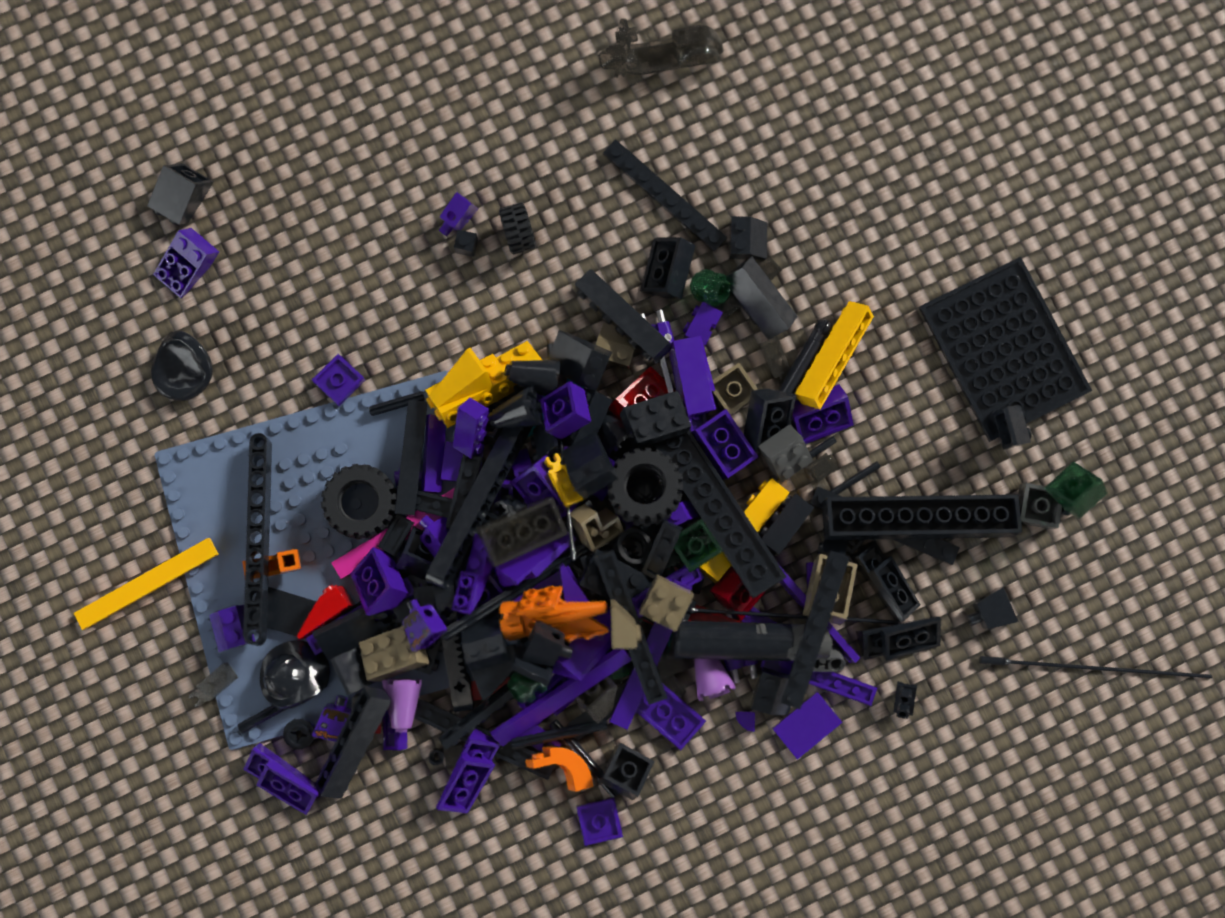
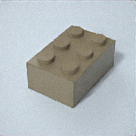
[803,554,857,625]
[359,626,429,682]

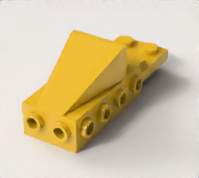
[426,341,542,428]

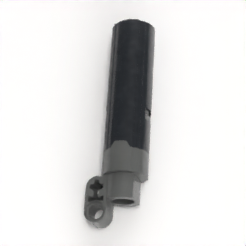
[673,621,845,672]

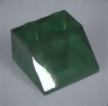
[1045,461,1108,520]
[674,519,723,573]

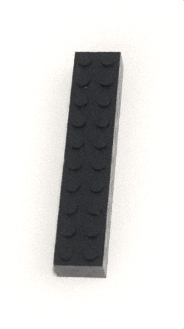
[822,495,1022,540]

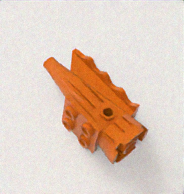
[500,586,609,643]

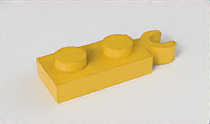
[544,453,584,508]

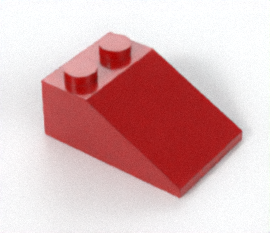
[609,366,675,420]
[297,585,356,639]

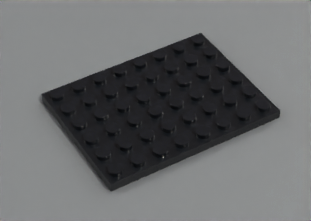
[919,257,1092,442]

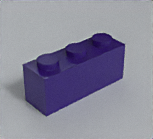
[453,398,489,458]

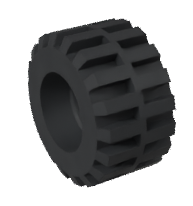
[499,202,536,255]

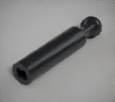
[778,319,832,394]

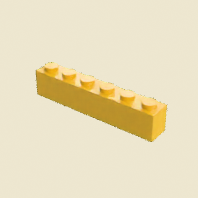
[795,301,874,410]
[698,478,790,583]

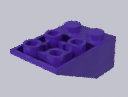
[153,228,219,298]

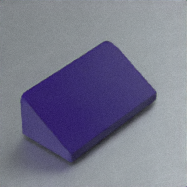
[383,710,408,750]

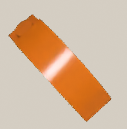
[242,549,301,579]
[525,747,593,791]

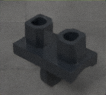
[893,681,917,719]

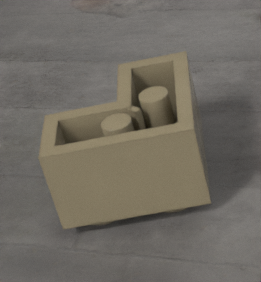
[571,503,624,552]

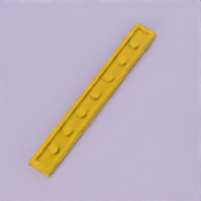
[74,538,219,630]

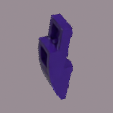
[451,534,495,614]

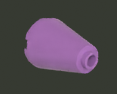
[694,659,736,701]
[383,679,422,732]

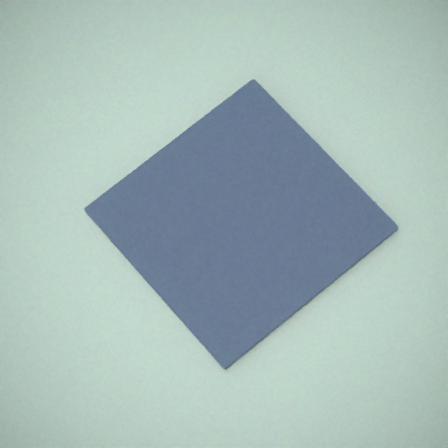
[155,371,519,750]

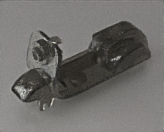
[598,18,724,78]

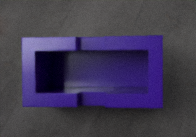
[683,302,723,348]

